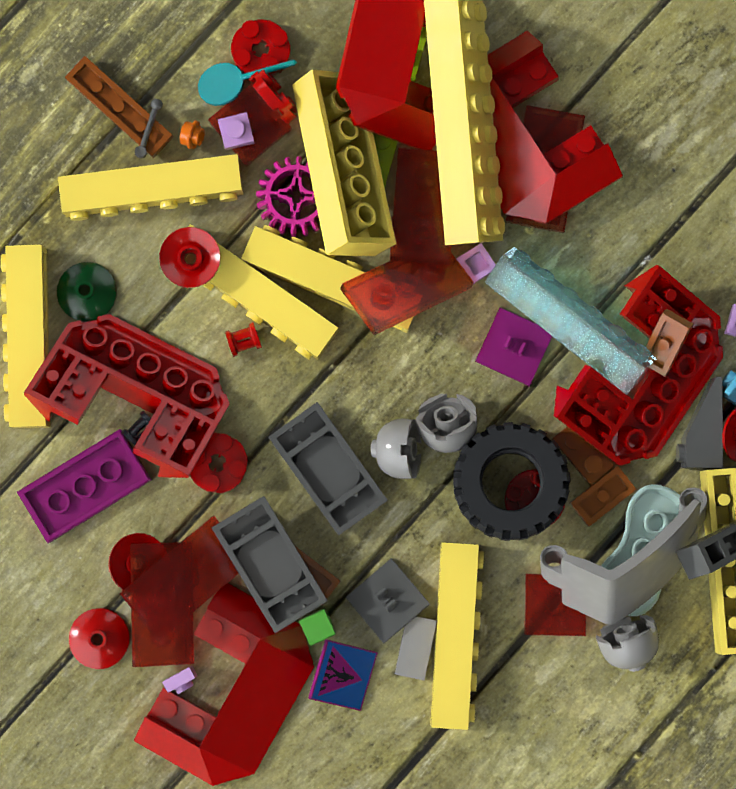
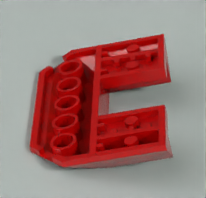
[336,0,436,152]
[487,31,623,224]
[554,265,723,466]
[24,314,230,478]
[134,581,314,786]

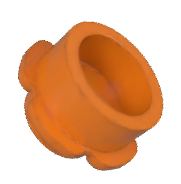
[180,120,205,149]

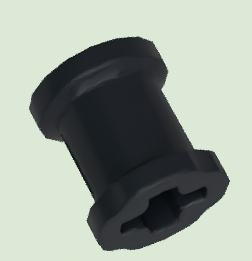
[122,411,151,445]

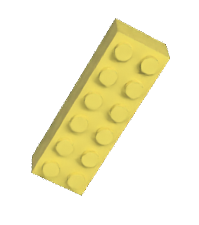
[292,70,396,256]

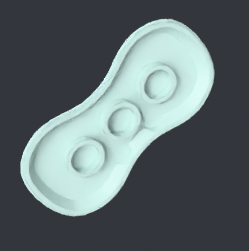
[602,484,680,616]

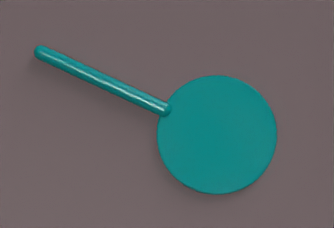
[198,60,297,106]

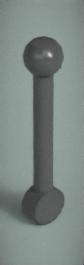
[135,99,163,159]

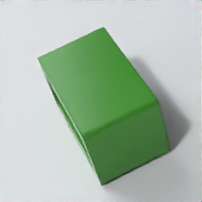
[299,608,336,646]

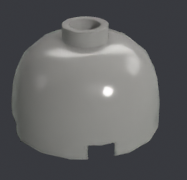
[416,394,477,453]
[371,419,421,479]
[596,615,660,672]

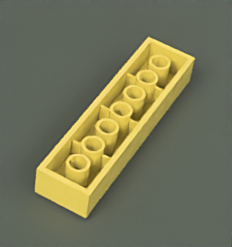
[424,0,505,245]

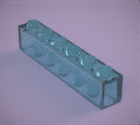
[485,247,657,395]

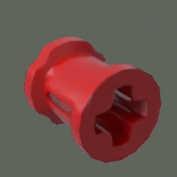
[225,322,262,357]

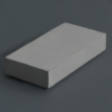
[394,616,437,680]

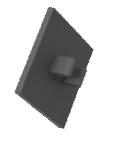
[345,558,430,643]

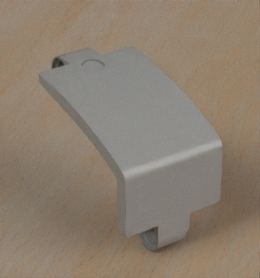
[540,487,707,624]

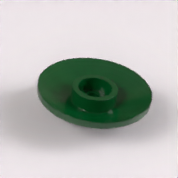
[57,262,117,322]

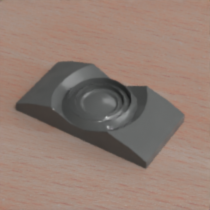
[268,402,388,536]
[212,496,328,633]

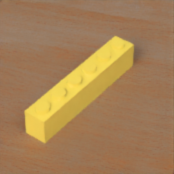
[58,154,244,221]
[185,224,339,360]
[241,225,422,333]
[1,245,51,429]
[700,468,736,655]
[430,542,484,730]

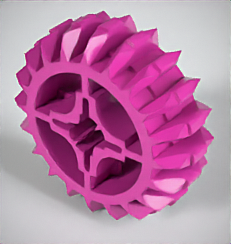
[256,156,319,237]

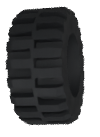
[453,422,571,541]

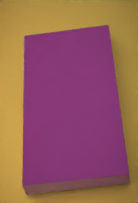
[17,429,152,544]

